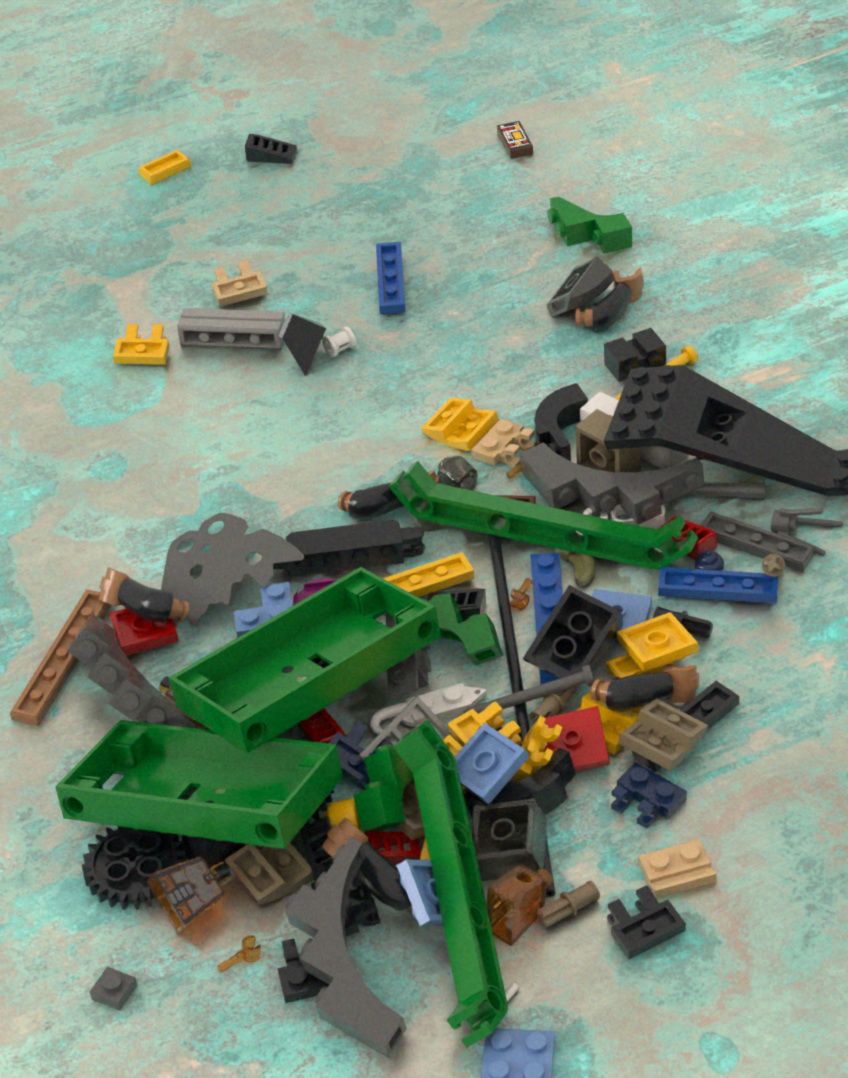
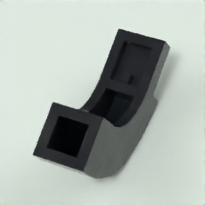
[534,383,588,461]
[464,748,576,825]

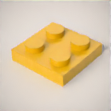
[617,612,699,672]

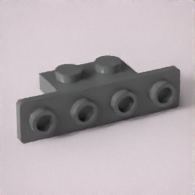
[385,613,431,698]

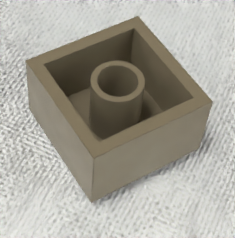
[576,409,641,473]

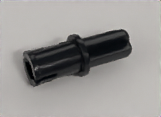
[653,606,713,638]

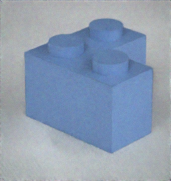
[234,582,293,638]

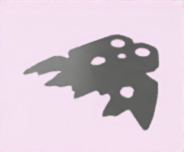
[161,513,304,628]

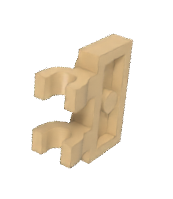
[211,260,268,307]
[471,419,536,469]

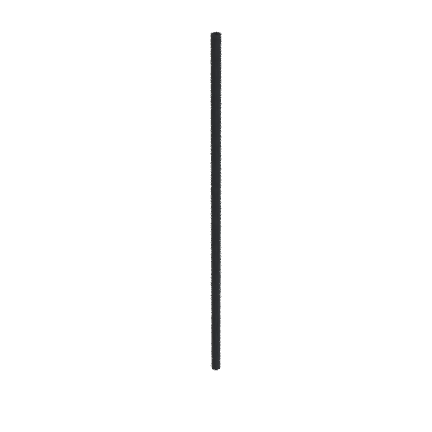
[488,534,556,898]

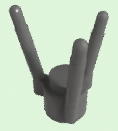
[771,508,843,555]

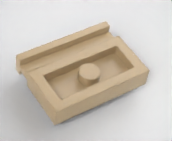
[638,839,717,899]

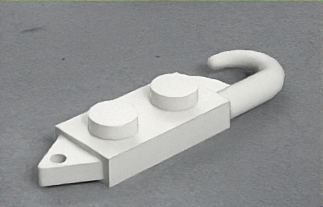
[370,683,486,737]

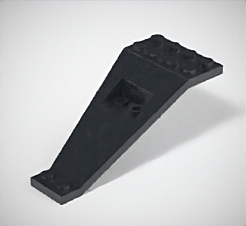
[604,365,848,496]

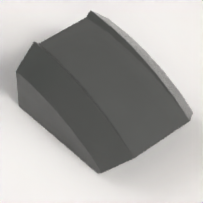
[547,257,615,317]

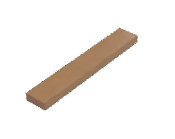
[10,589,111,726]

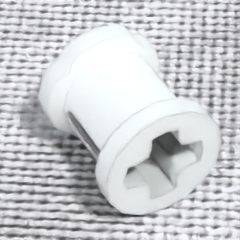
[322,326,357,358]

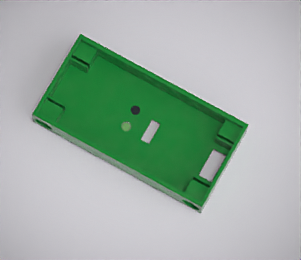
[168,567,441,754]
[55,720,343,849]

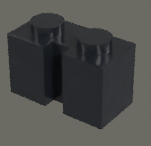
[604,328,666,382]

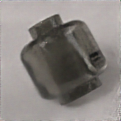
[437,456,478,491]

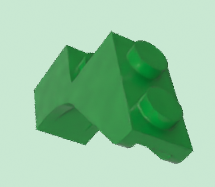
[547,197,632,254]
[426,593,503,666]
[353,744,413,832]

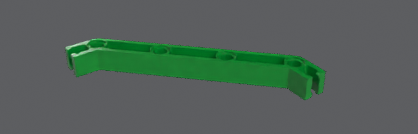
[389,461,698,570]
[393,720,508,1047]

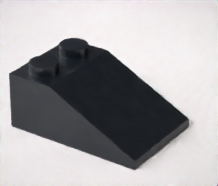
[523,585,623,687]

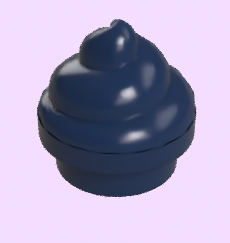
[695,550,724,571]

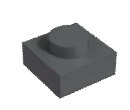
[90,966,137,1011]

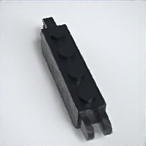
[273,520,425,577]

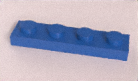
[376,242,405,314]
[658,567,778,603]

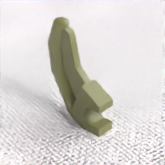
[555,548,596,587]

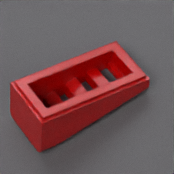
[657,516,717,560]
[297,708,346,744]
[363,832,421,865]

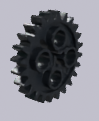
[82,827,187,910]

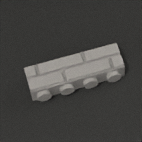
[177,308,285,349]

